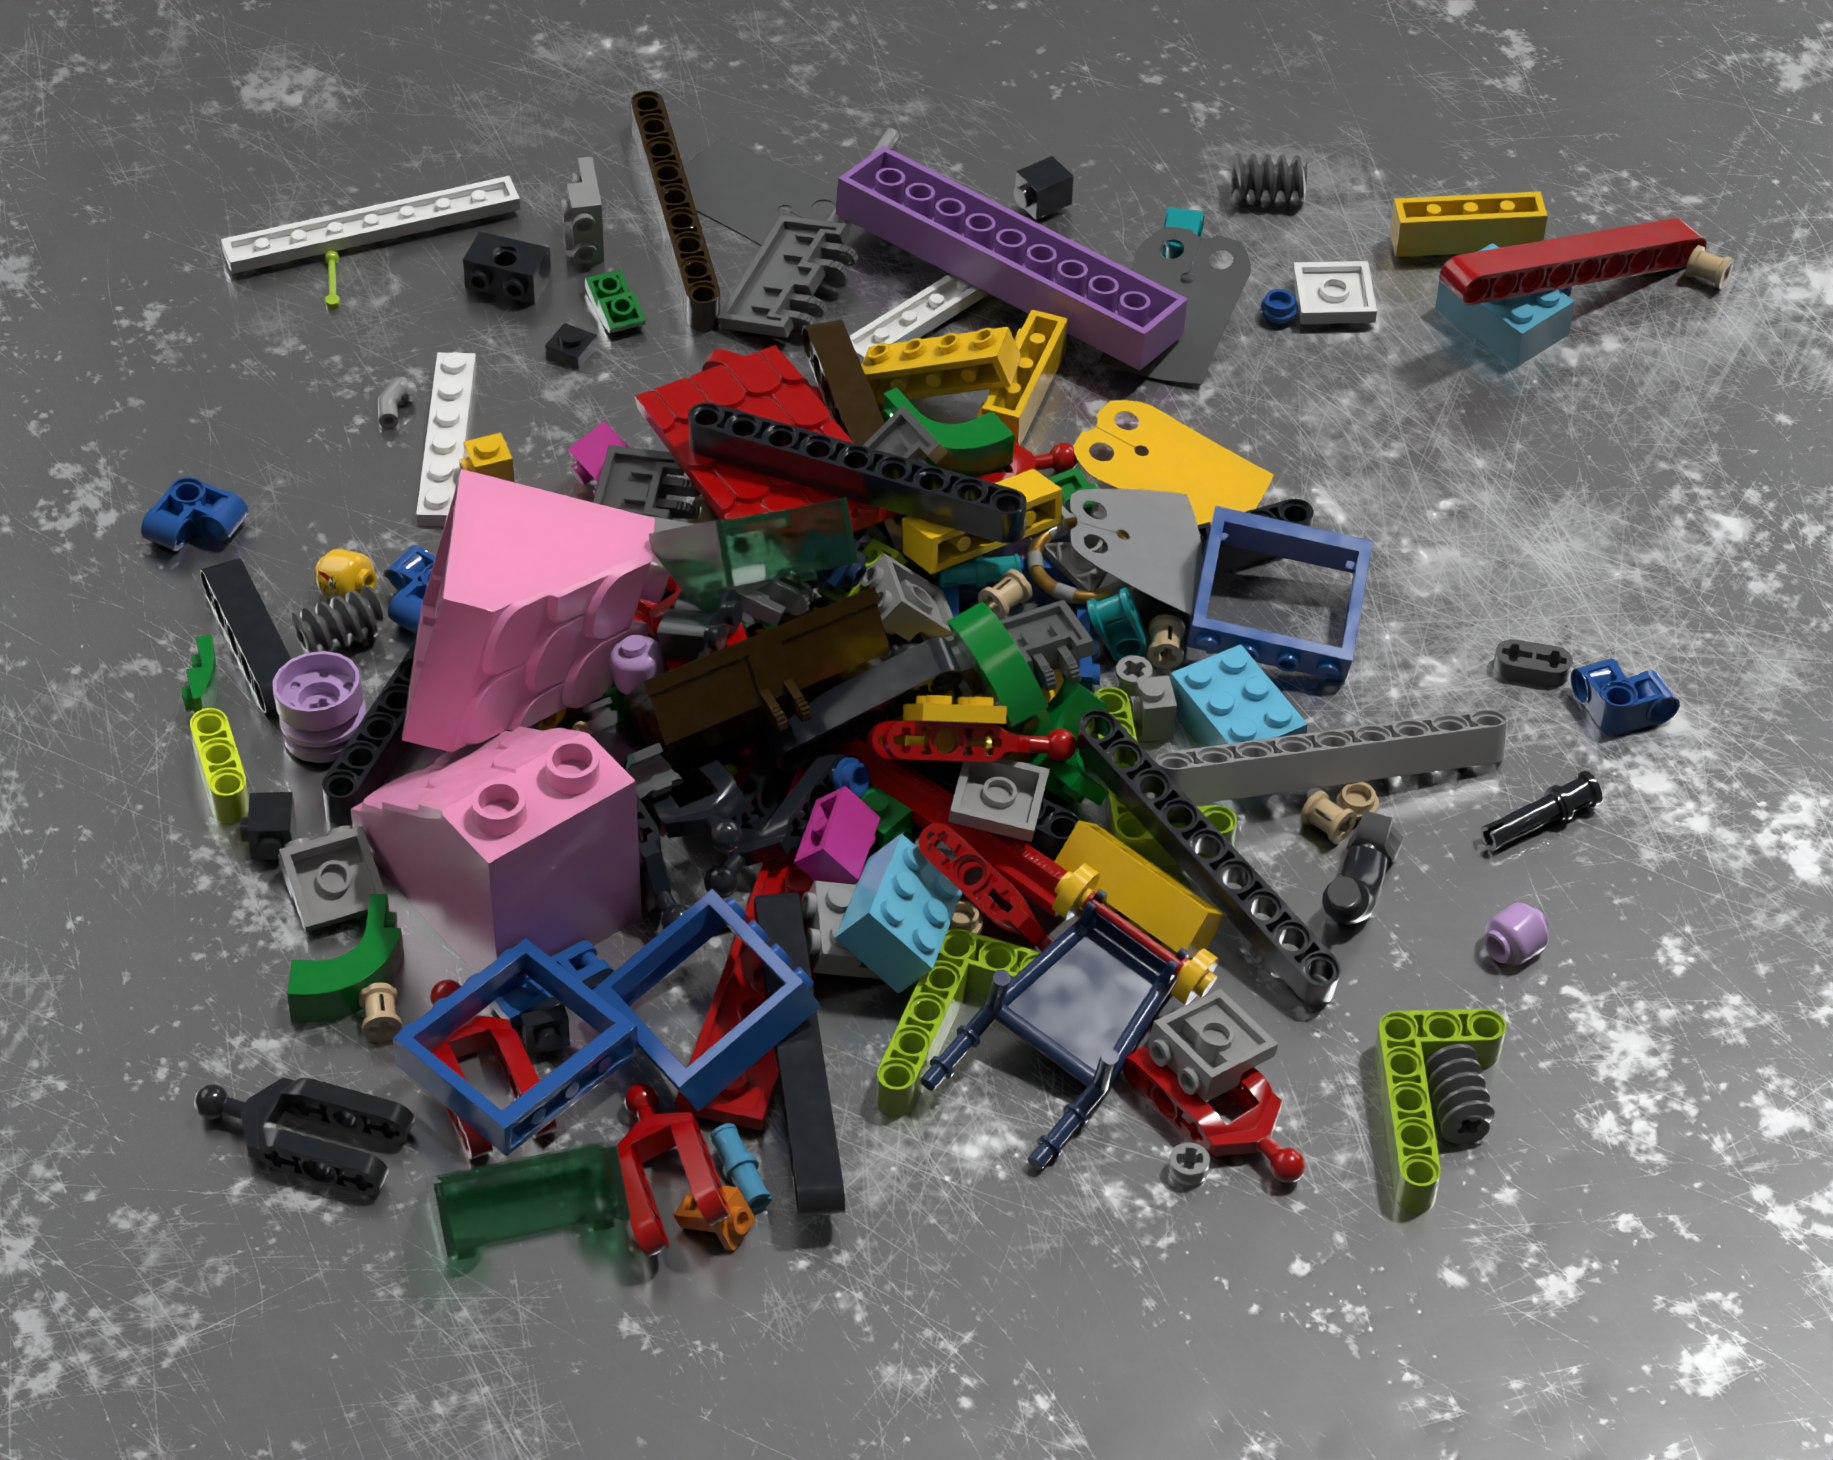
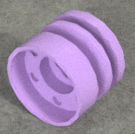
[273,651,367,763]

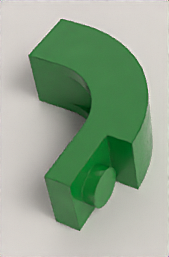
[881,387,1015,476]
[947,602,1054,736]
[1028,672,1109,806]
[287,894,404,1022]

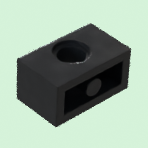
[463,231,551,304]

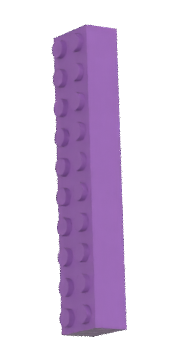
[835,146,1188,371]

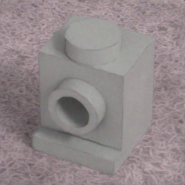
[1129,676,1177,743]

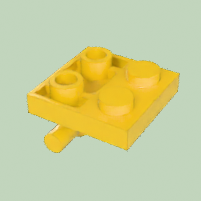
[903,695,1007,754]

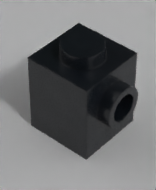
[1014,156,1074,220]
[240,792,296,860]

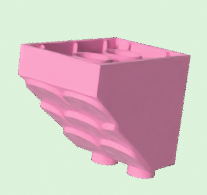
[402,469,671,752]
[351,726,642,973]

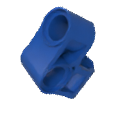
[141,477,249,551]
[383,545,435,635]
[1571,658,1680,736]

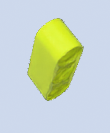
[190,708,249,824]

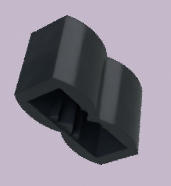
[657,585,743,660]

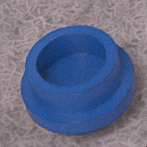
[1260,289,1298,324]
[832,757,870,797]

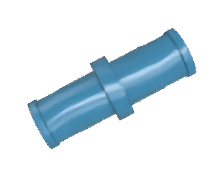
[710,1123,772,1212]

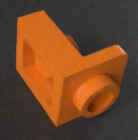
[673,1185,755,1251]

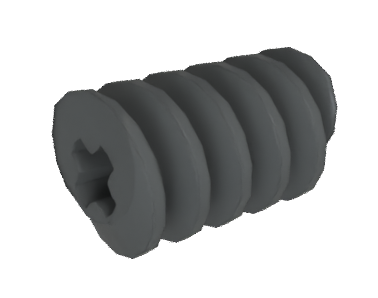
[1231,153,1307,202]
[291,585,383,653]
[1424,1044,1495,1144]

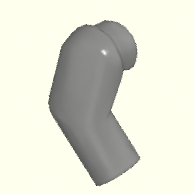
[377,377,417,428]

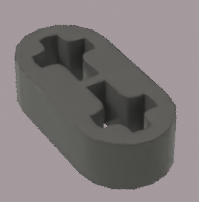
[1493,639,1573,686]

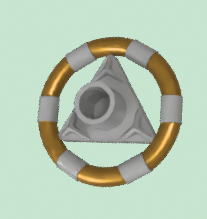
[1026,517,1134,605]

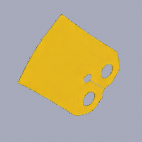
[1073,400,1274,525]

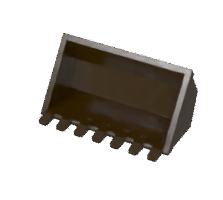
[619,586,891,764]

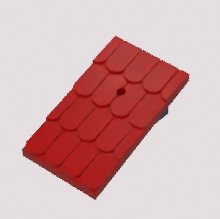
[635,345,901,569]

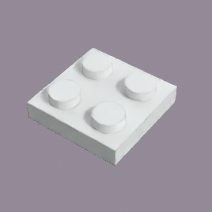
[1292,261,1377,324]

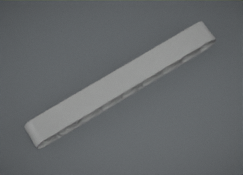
[1154,710,1508,804]

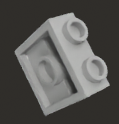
[561,157,604,265]
[861,553,953,642]
[948,750,1049,842]
[279,826,385,933]
[801,881,881,979]
[1148,989,1278,1102]

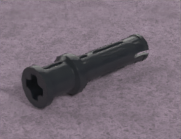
[1480,770,1603,851]

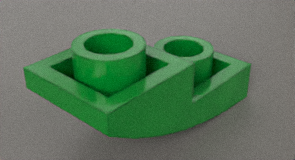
[585,269,646,333]
[181,634,218,714]

